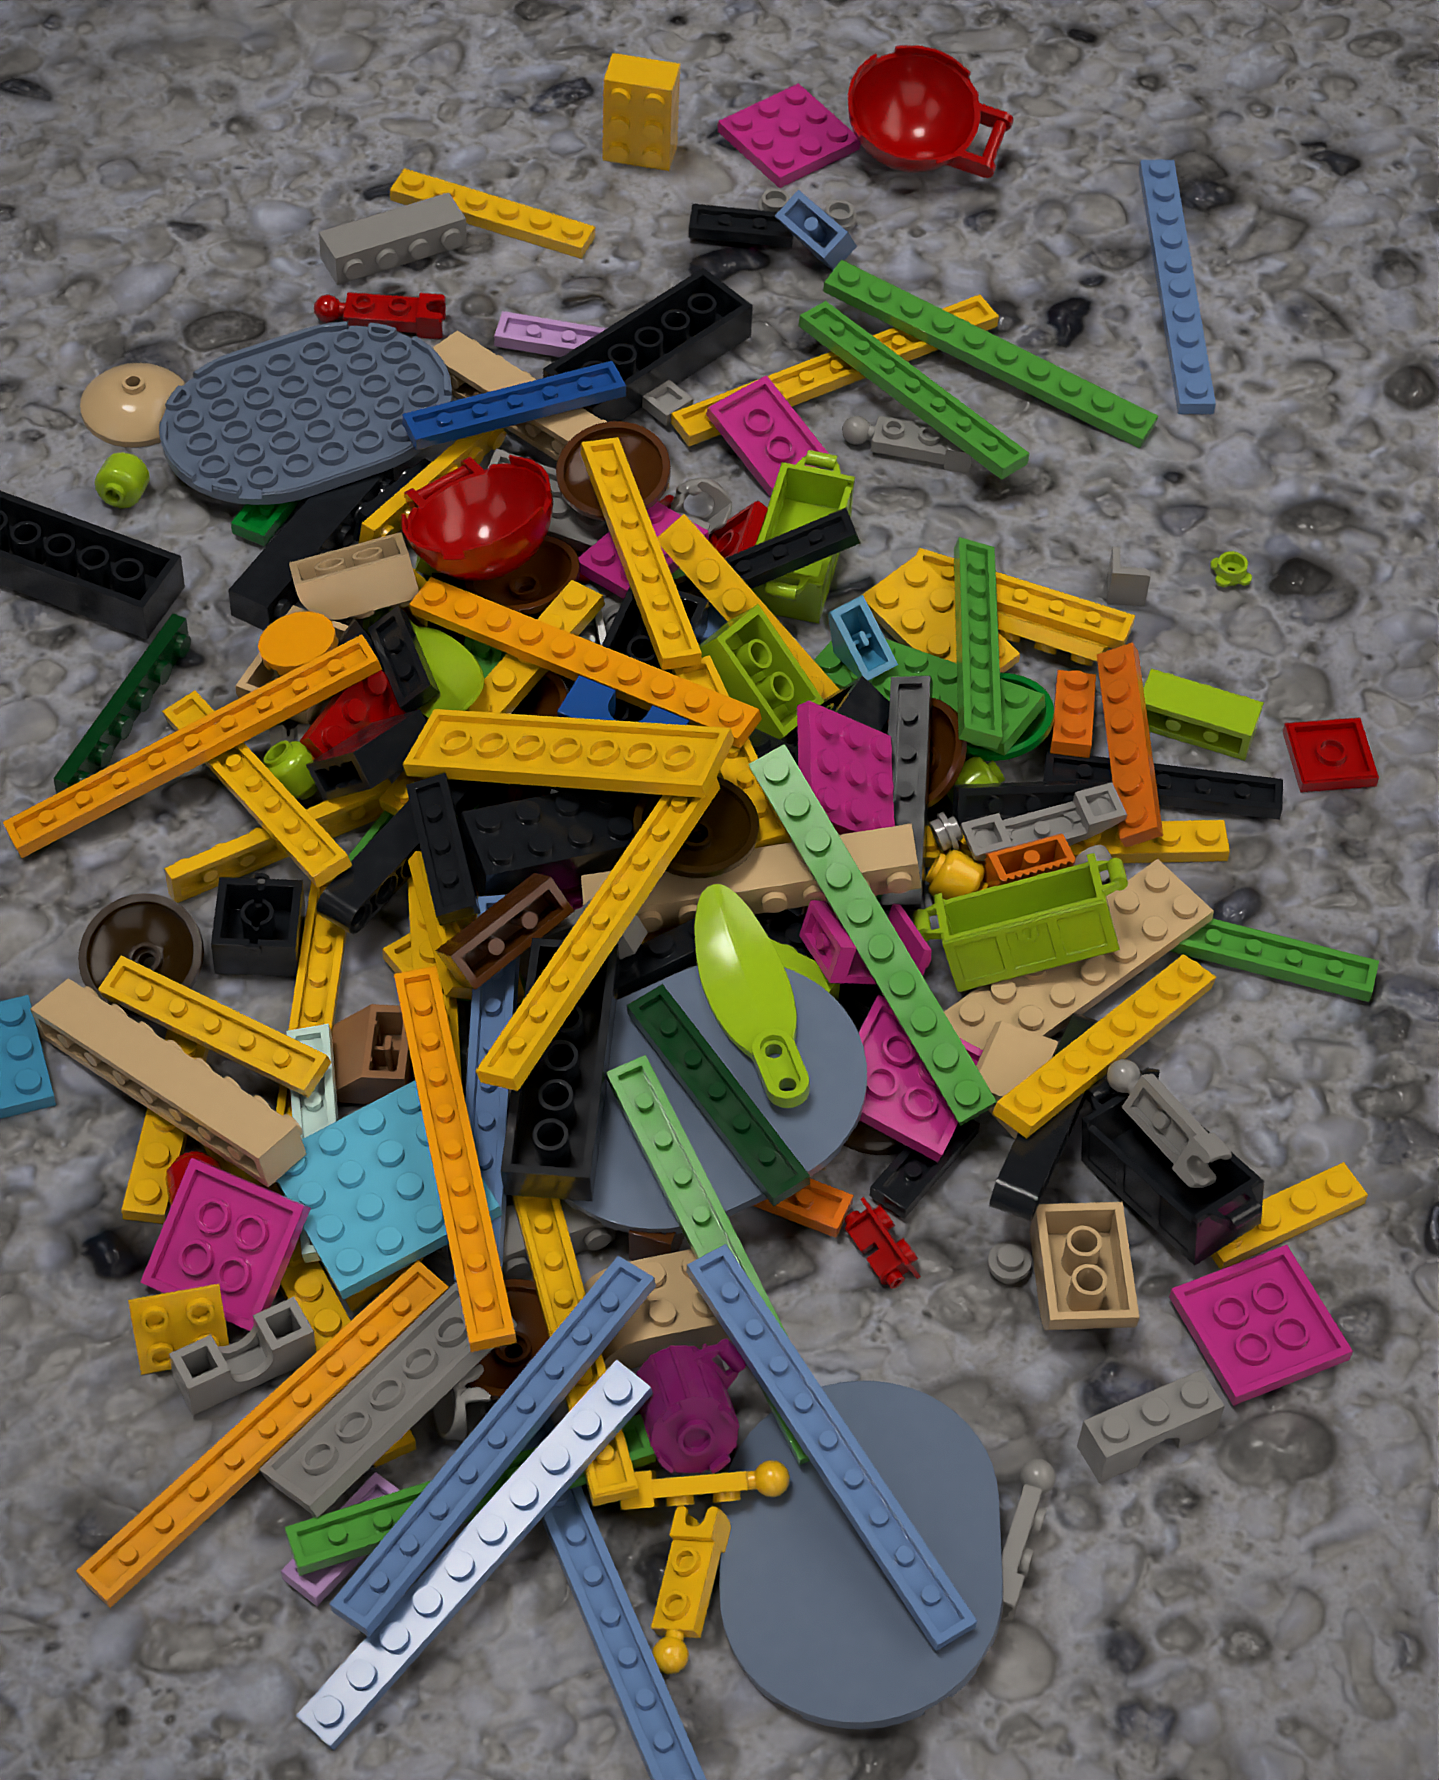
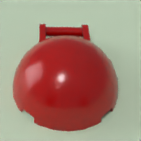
[847,45,1014,178]
[402,455,554,581]

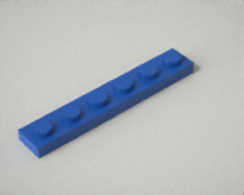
[402,361,626,450]

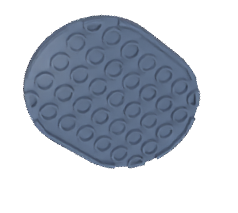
[159,322,453,505]
[563,966,867,1235]
[720,1381,1003,1729]

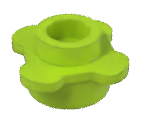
[1210,551,1252,587]

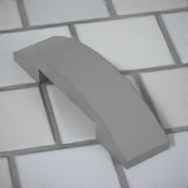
[960,782,1127,861]

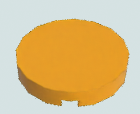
[258,611,338,676]

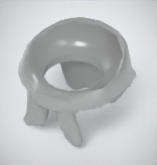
[671,478,732,536]
[432,1364,491,1442]

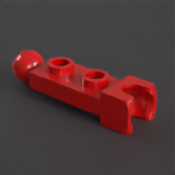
[314,292,446,339]

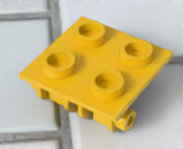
[128,1284,229,1375]

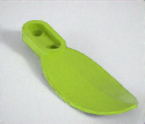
[363,606,484,718]
[694,884,810,1108]

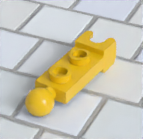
[620,1460,790,1510]
[651,1505,731,1675]

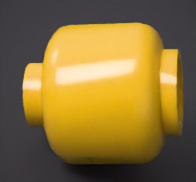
[925,850,988,899]

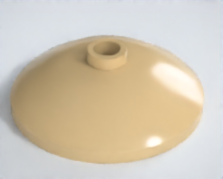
[80,363,185,447]

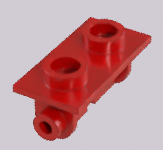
[844,1197,921,1289]

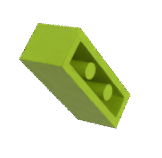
[1143,668,1264,761]

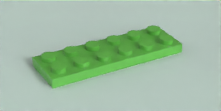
[814,638,1045,756]

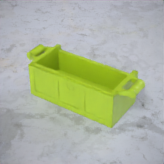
[752,450,855,624]
[913,853,1128,992]

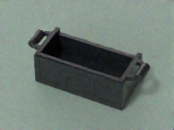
[1081,1078,1264,1266]

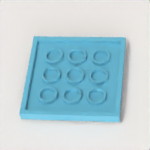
[276,1080,502,1300]

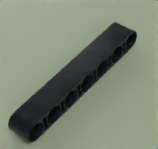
[316,779,497,935]
[989,1013,1098,1221]

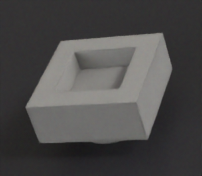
[642,380,693,426]

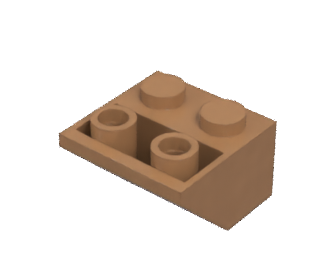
[332,1004,413,1104]

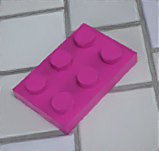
[706,375,829,497]
[578,502,709,599]

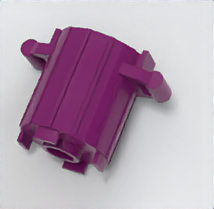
[634,1338,747,1474]

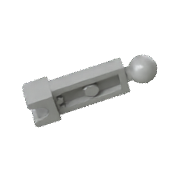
[842,416,972,473]
[1107,1059,1232,1188]
[1001,1459,1056,1622]

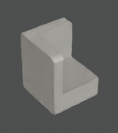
[1107,546,1150,607]

